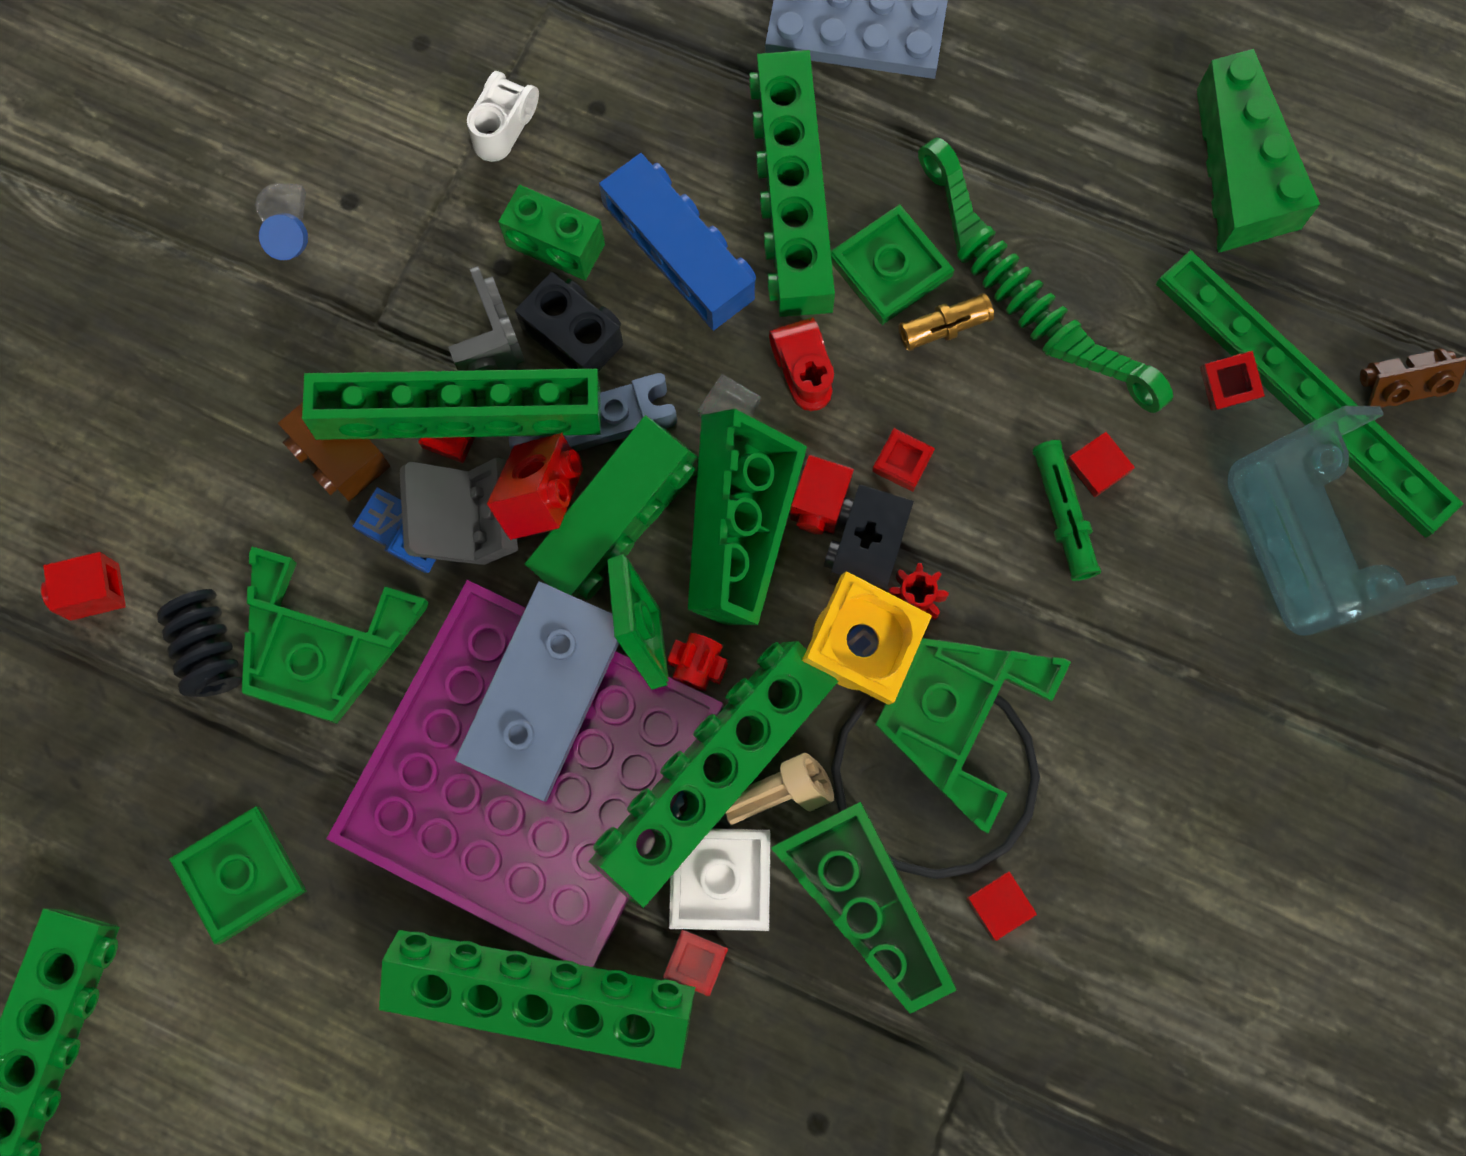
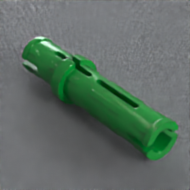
[1033,440,1102,581]

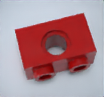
[487,433,583,540]

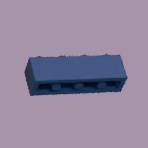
[599,153,756,331]

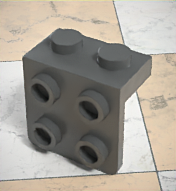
[448,266,525,371]
[400,458,518,565]

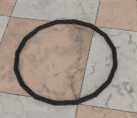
[831,695,1040,879]

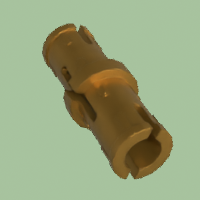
[899,293,994,351]

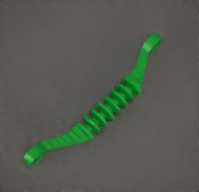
[918,138,1173,413]

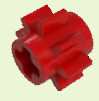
[888,563,949,620]
[667,633,728,692]

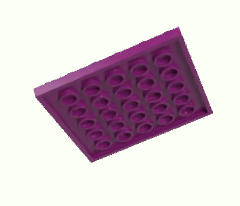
[326,580,724,967]

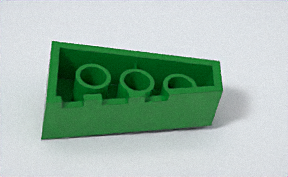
[1197,49,1320,253]
[688,408,807,625]
[525,415,699,600]
[771,802,957,1014]

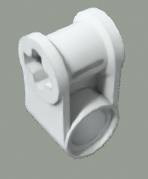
[467,71,539,162]

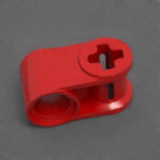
[769,317,834,411]

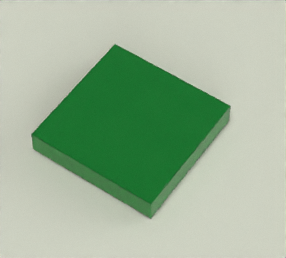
[831,204,954,325]
[607,554,669,690]
[169,806,307,945]

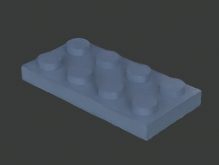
[765,0,948,79]

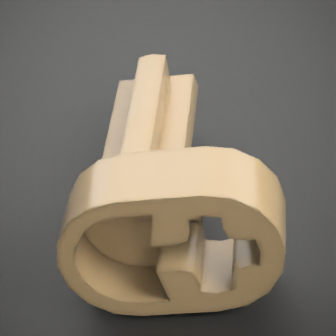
[726,753,834,825]

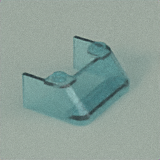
[1228,406,1458,635]

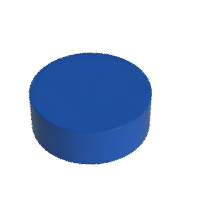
[259,213,308,260]

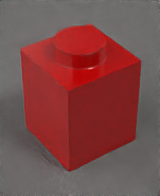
[1200,351,1265,411]
[790,455,854,535]
[41,552,126,621]

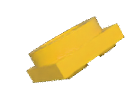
[802,571,932,705]

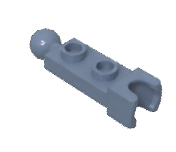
[508,373,677,452]

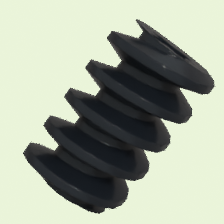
[157,589,242,697]

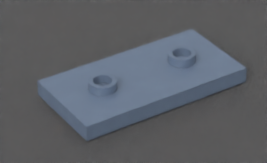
[455,581,619,802]

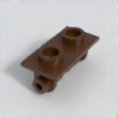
[1360,348,1466,410]

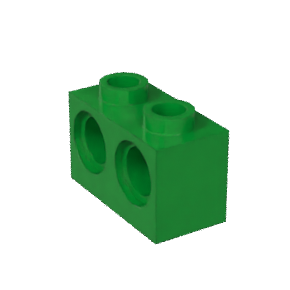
[498,184,605,281]

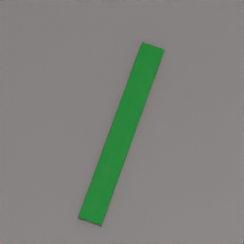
[1155,250,1464,538]

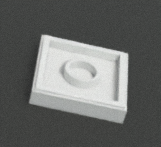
[669,829,770,931]

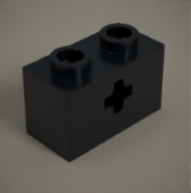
[823,484,914,591]

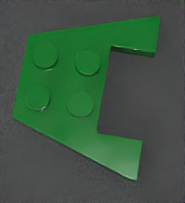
[242,546,429,724]
[875,638,1071,833]

